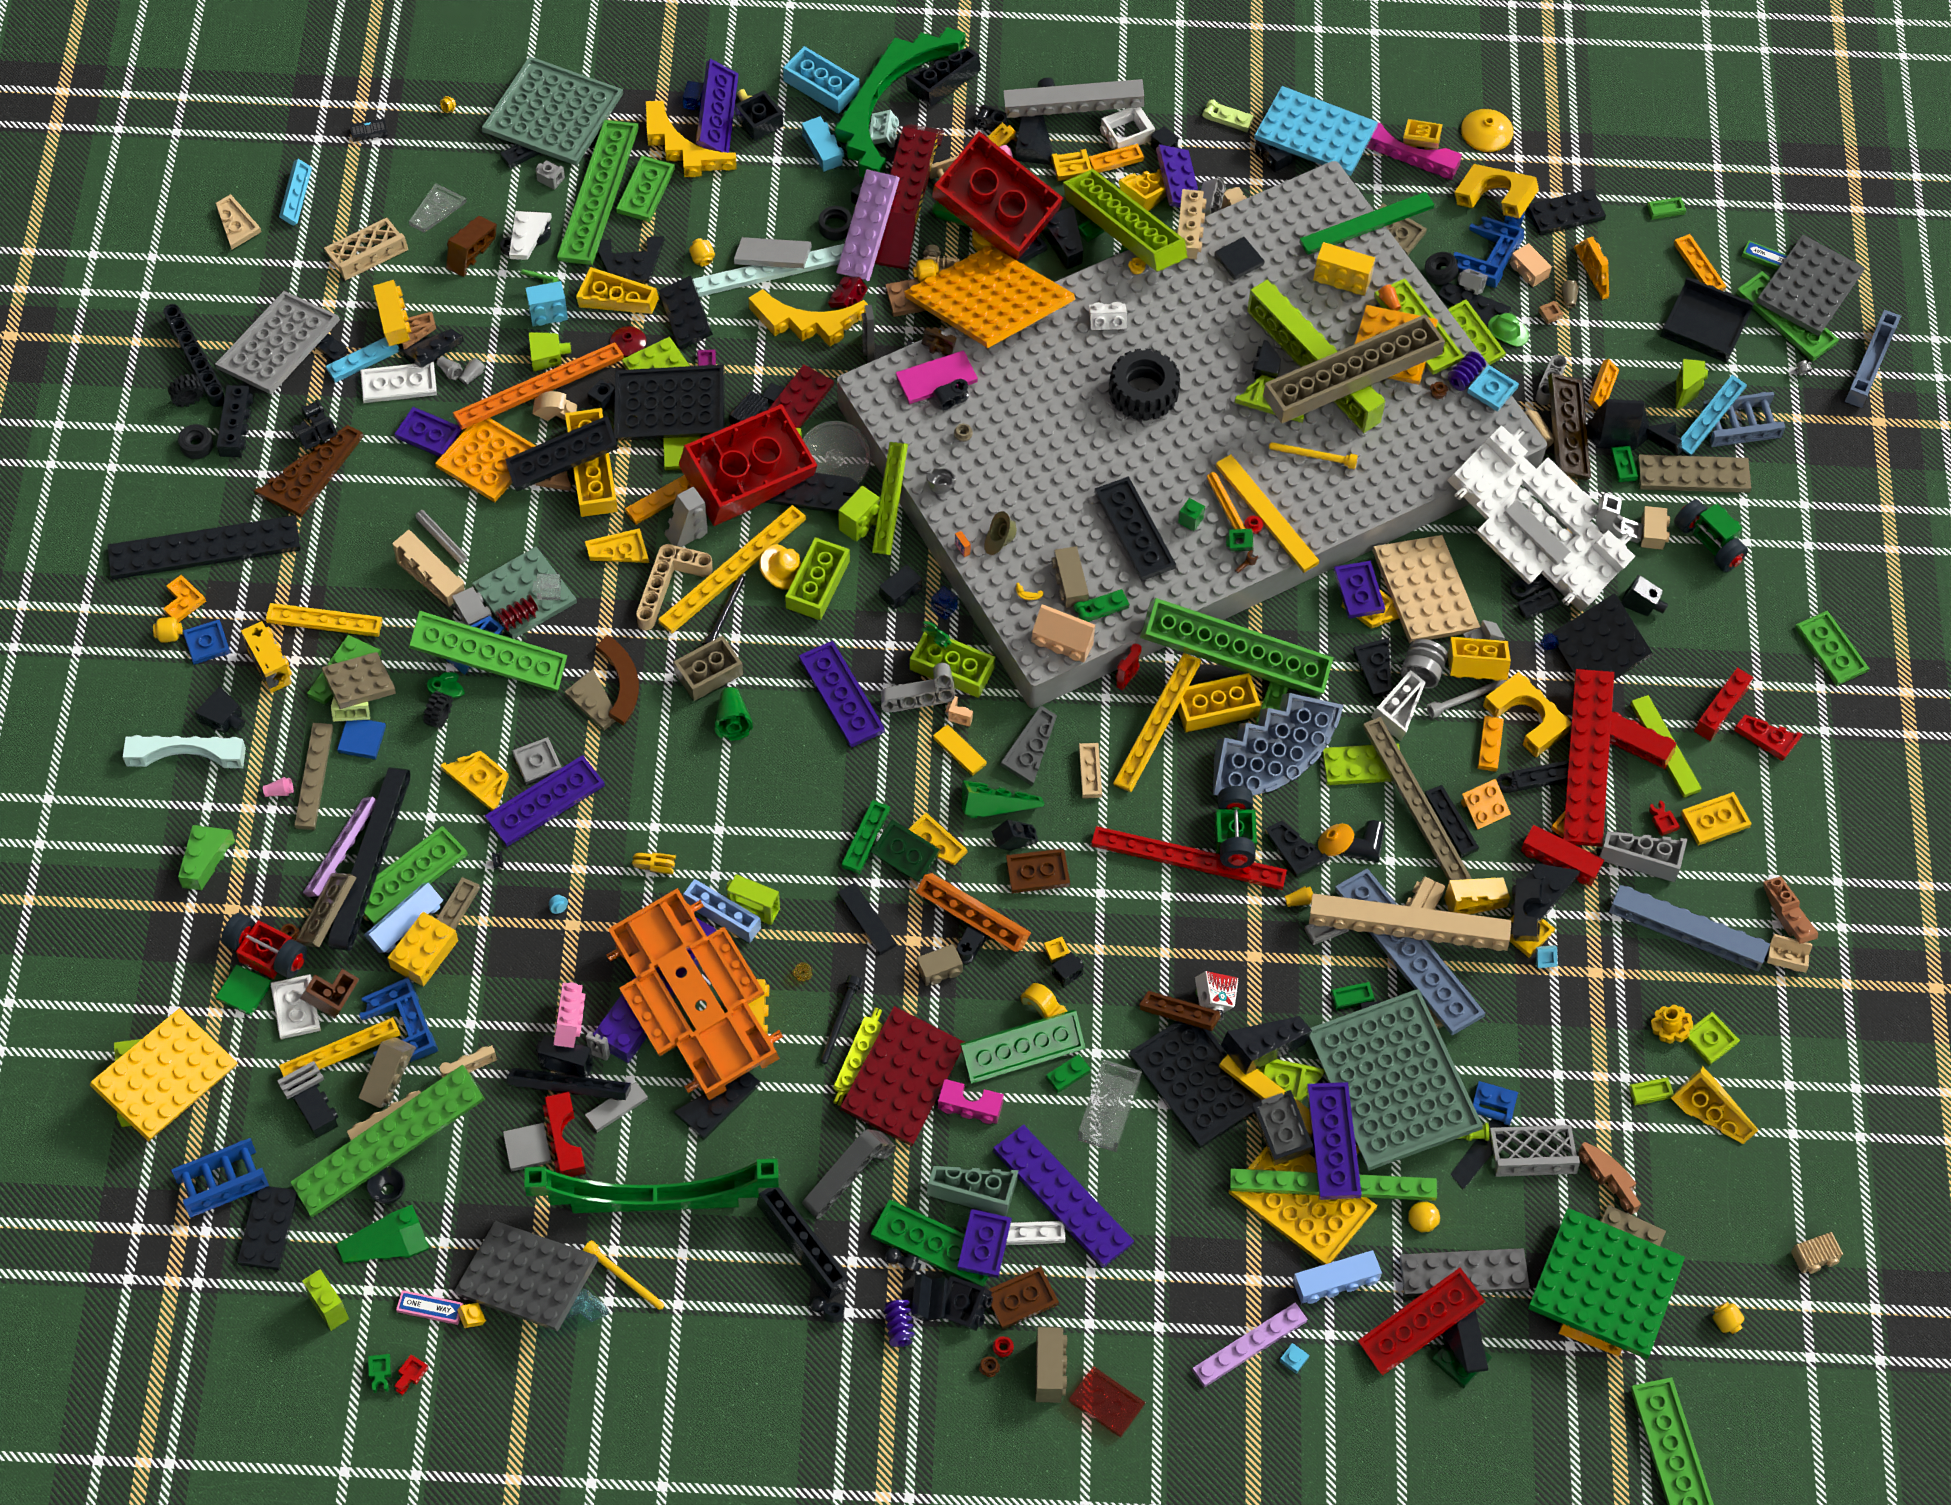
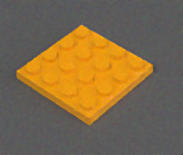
[1354,305,1438,385]
[435,418,536,502]

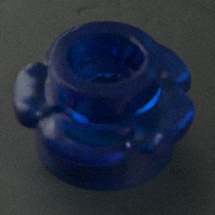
[1540,633,1559,650]

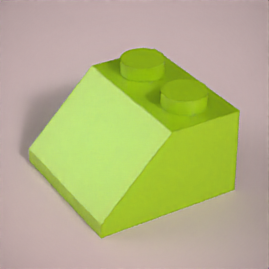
[1676,359,1708,410]

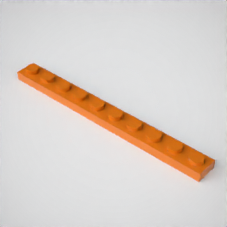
[453,342,624,430]

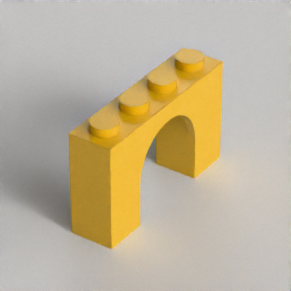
[1454,164,1539,219]
[1483,672,1572,758]

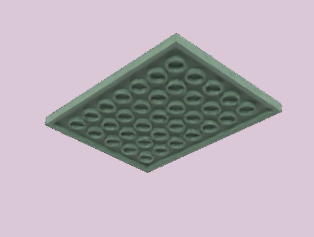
[1309,989,1483,1171]

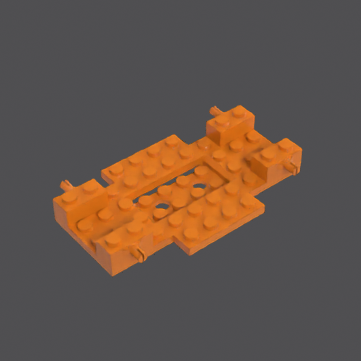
[606,888,783,1100]

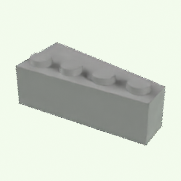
[1599,831,1687,882]

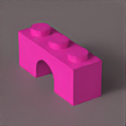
[938,1079,1004,1124]

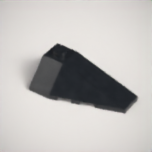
[1016,115,1052,165]
[1441,1309,1488,1373]

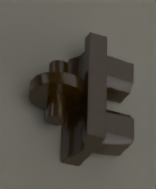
[921,327,957,356]

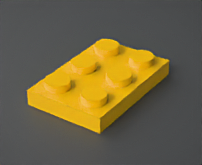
[1681,792,1751,846]

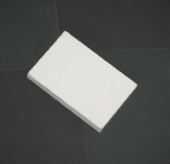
[271,975,321,1039]

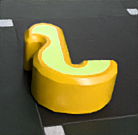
[1021,983,1067,1019]

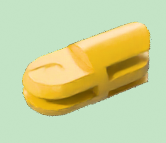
[632,852,676,875]

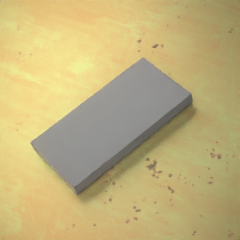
[734,237,812,269]

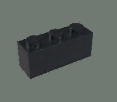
[287,1072,339,1138]

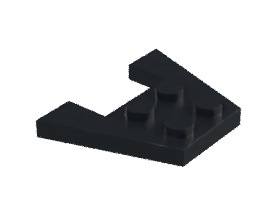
[597,236,665,284]

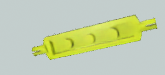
[833,1008,883,1106]

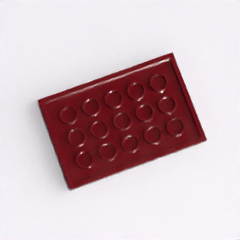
[840,1006,965,1146]

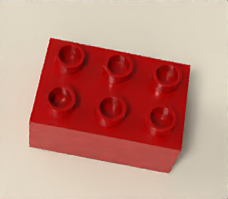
[932,131,1063,261]

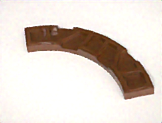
[596,634,639,726]

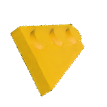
[585,528,649,563]

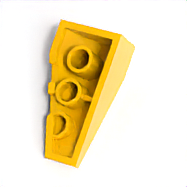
[1671,1066,1758,1144]

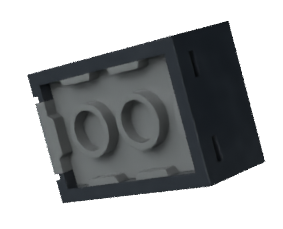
[1252,1090,1313,1166]

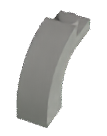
[1596,493,1643,543]

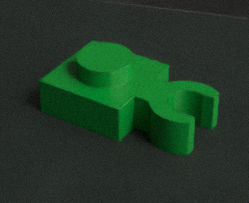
[368,1354,391,1393]

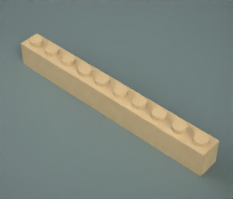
[1309,893,1511,951]

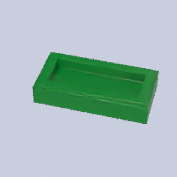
[1330,982,1375,1010]

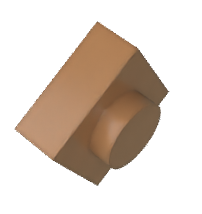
[1538,301,1563,324]

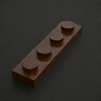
[1140,991,1221,1031]

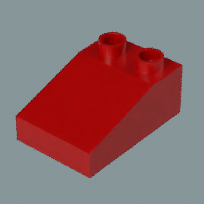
[679,404,818,526]

